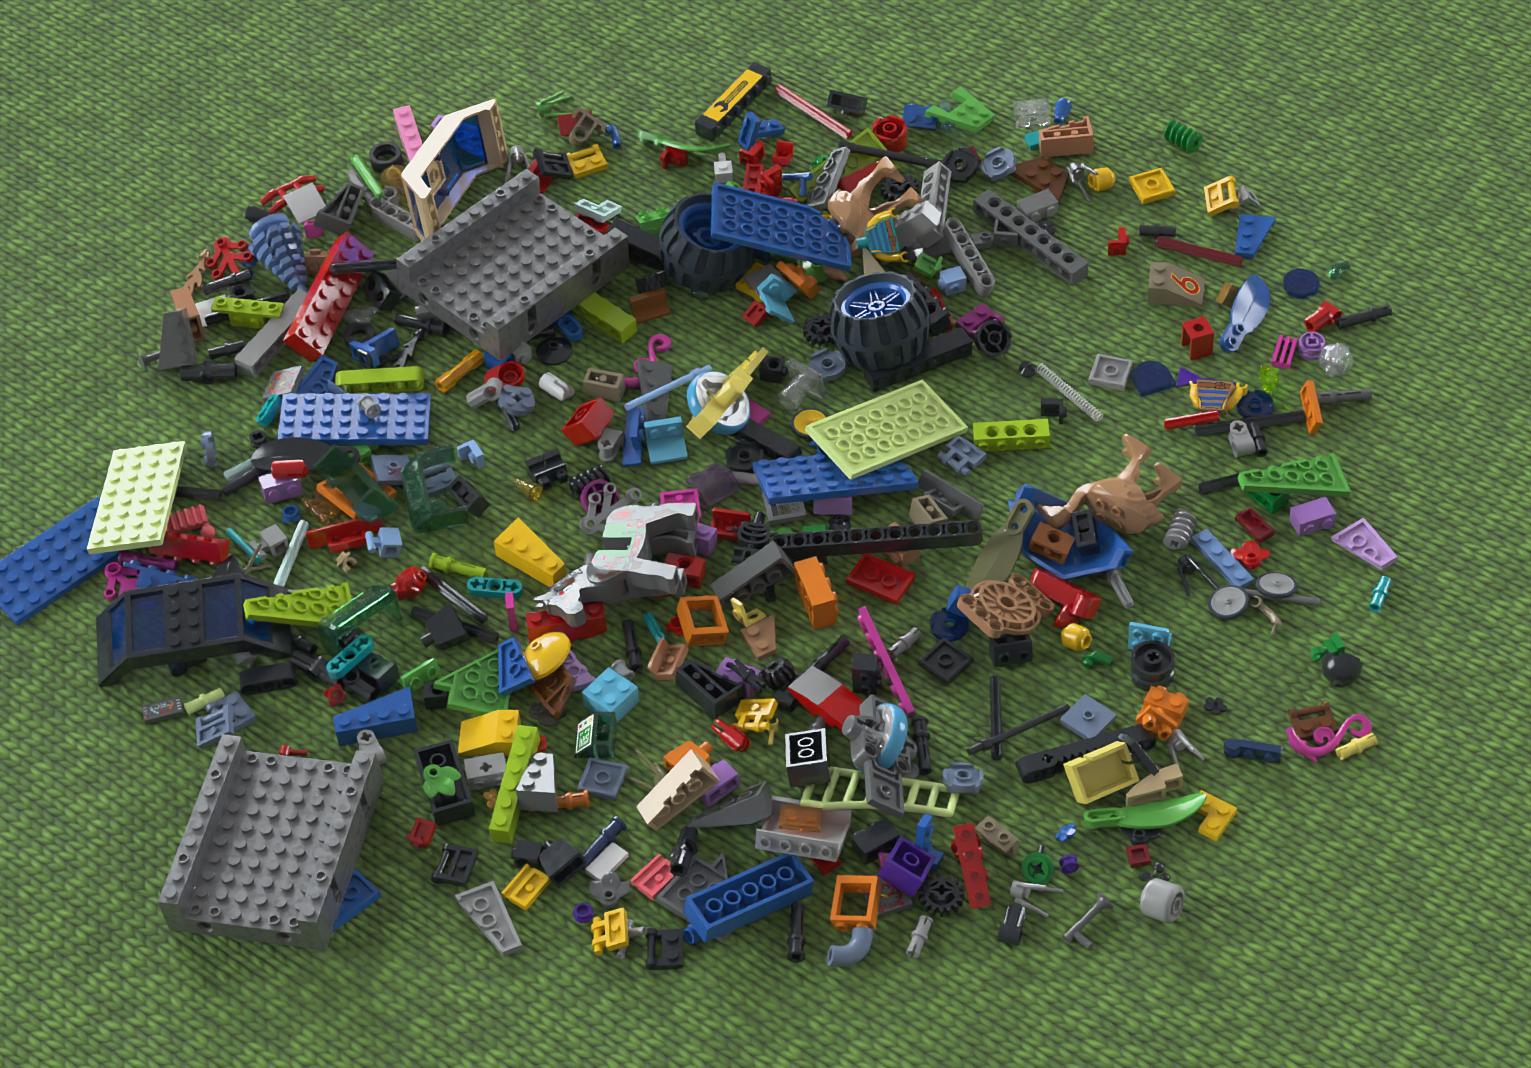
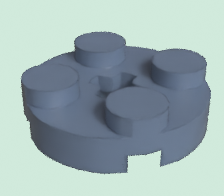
[981,147,1016,181]
[809,349,846,383]
[498,385,535,416]
[200,430,218,468]
[942,762,984,794]

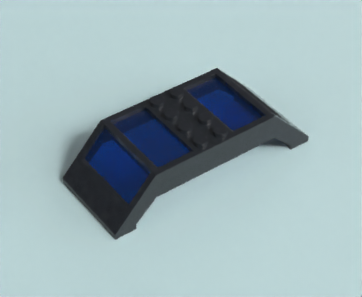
[96,573,292,687]

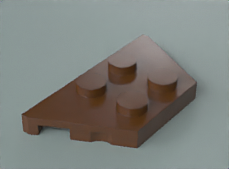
[1010,157,1069,204]
[528,664,577,719]

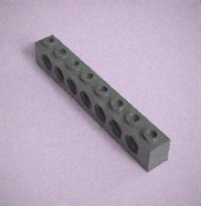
[973,189,1088,286]

